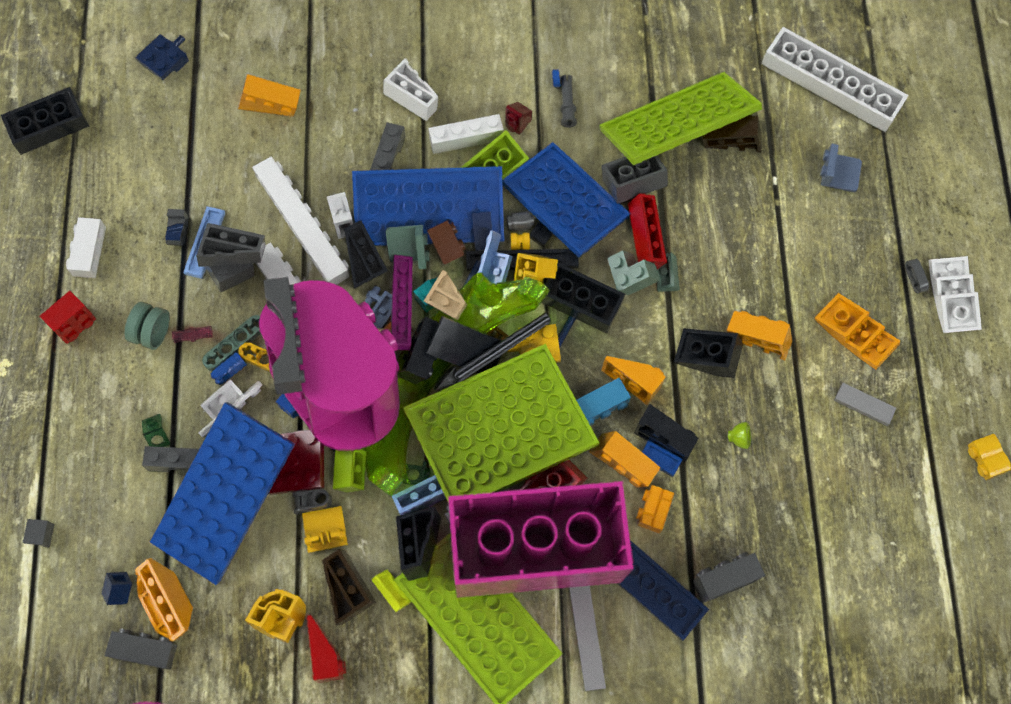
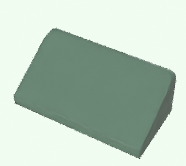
[657,252,680,292]

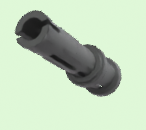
[560,75,577,128]

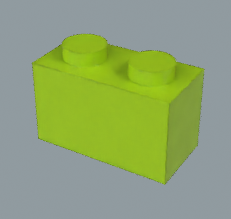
[333,449,366,493]

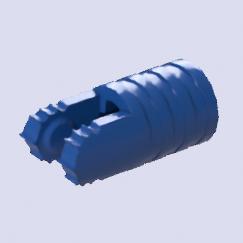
[210,352,247,385]

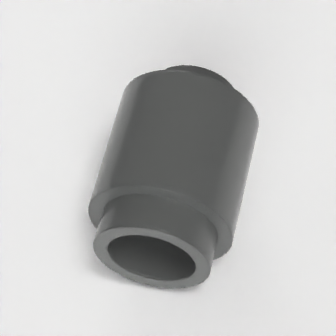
[507,211,534,232]

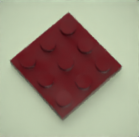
[268,430,324,495]

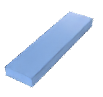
[183,206,225,279]

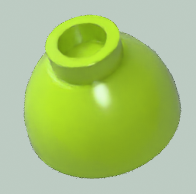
[728,422,751,449]

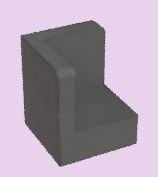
[23,519,54,548]

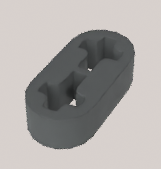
[905,259,929,294]

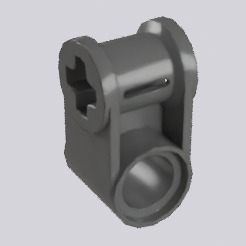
[292,489,332,514]

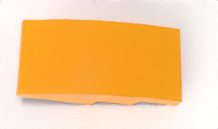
[815,293,900,370]

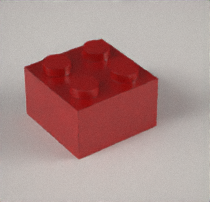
[39,290,96,344]

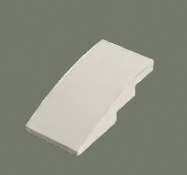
[928,256,982,333]

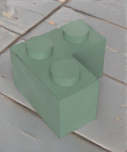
[607,250,660,296]

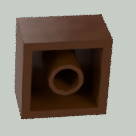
[427,220,466,265]

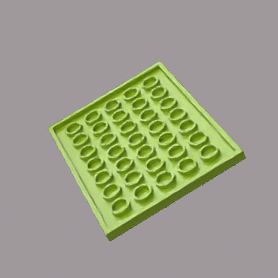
[403,344,599,504]

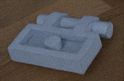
[364,286,392,329]

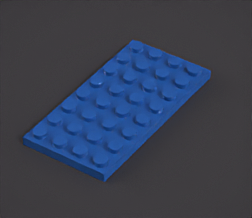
[352,166,504,246]
[150,402,295,585]

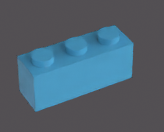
[577,378,631,426]

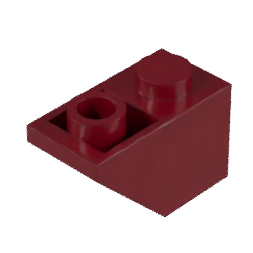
[505,102,533,135]

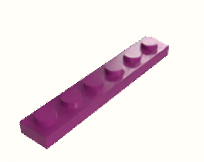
[391,255,413,351]

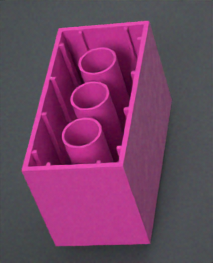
[448,481,633,598]

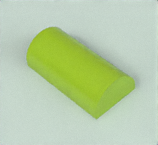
[460,130,529,180]

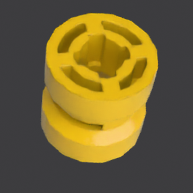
[510,232,530,250]

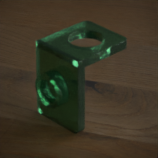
[142,414,170,447]
[402,461,430,485]

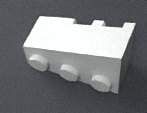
[383,58,438,121]

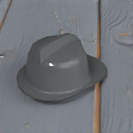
[434,366,459,392]

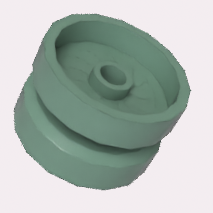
[124,302,170,350]

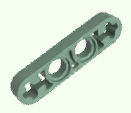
[202,315,261,371]

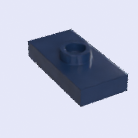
[472,212,492,251]

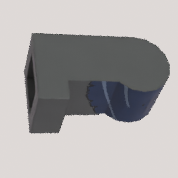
[165,209,189,246]

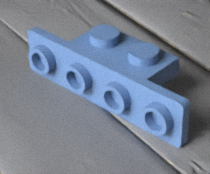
[470,230,513,307]

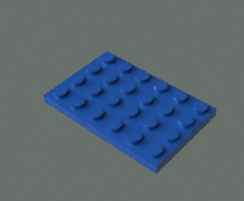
[502,142,631,258]

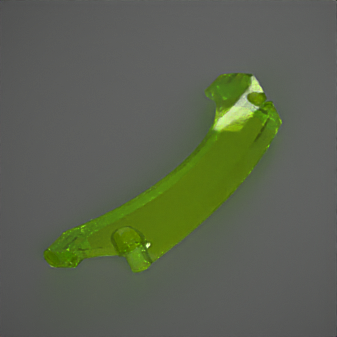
[362,273,550,497]

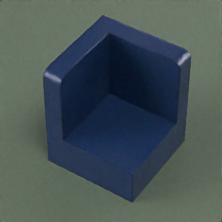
[102,572,132,605]

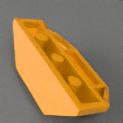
[135,558,193,642]

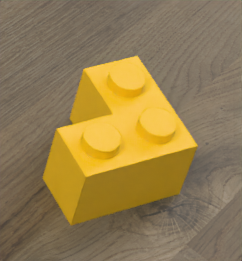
[512,253,558,294]

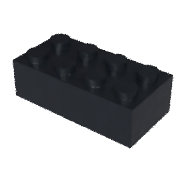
[0,87,89,155]
[539,262,626,333]

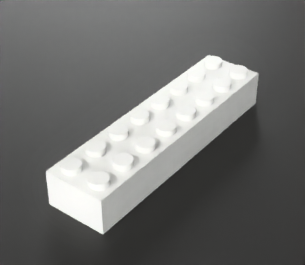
[761,27,908,132]

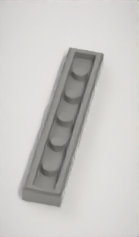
[569,586,606,691]

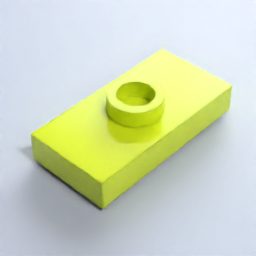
[371,569,411,612]

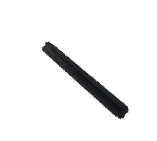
[454,313,551,382]

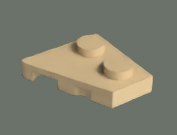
[424,270,467,320]

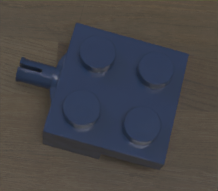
[135,34,189,81]

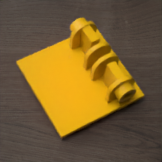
[302,506,348,553]

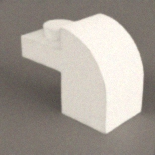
[327,192,354,239]

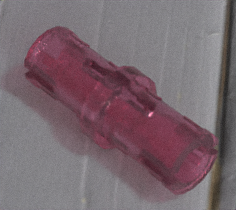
[172,326,213,343]

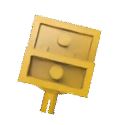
[507,324,561,363]

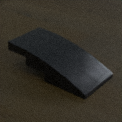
[425,316,502,373]

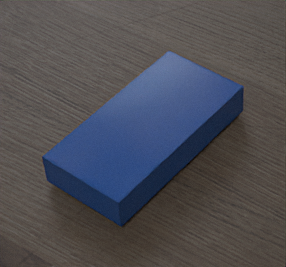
[642,440,683,477]

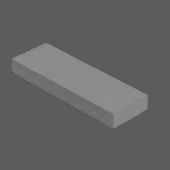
[834,383,896,426]

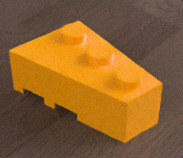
[238,74,301,116]
[727,311,792,361]
[589,431,661,488]

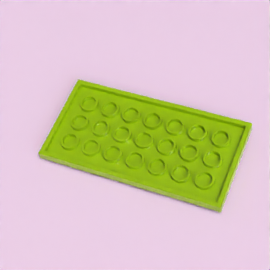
[599,72,762,165]
[394,532,563,704]

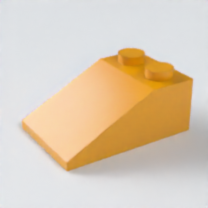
[601,356,666,405]

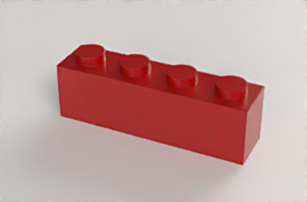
[628,193,667,270]

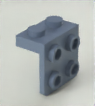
[820,144,862,192]

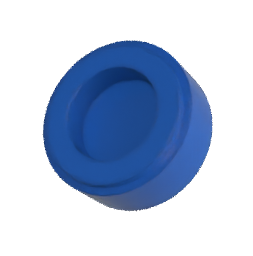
[552,69,561,88]

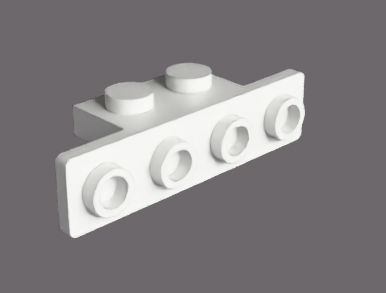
[198,380,263,437]

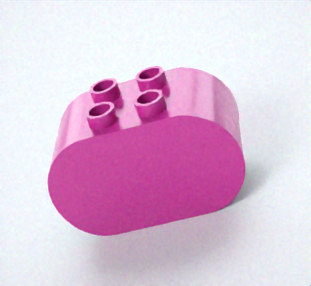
[259,280,400,451]

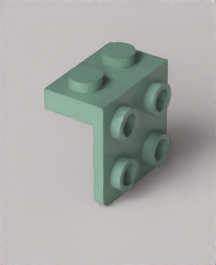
[386,225,430,269]

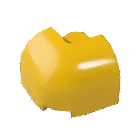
[245,589,306,643]

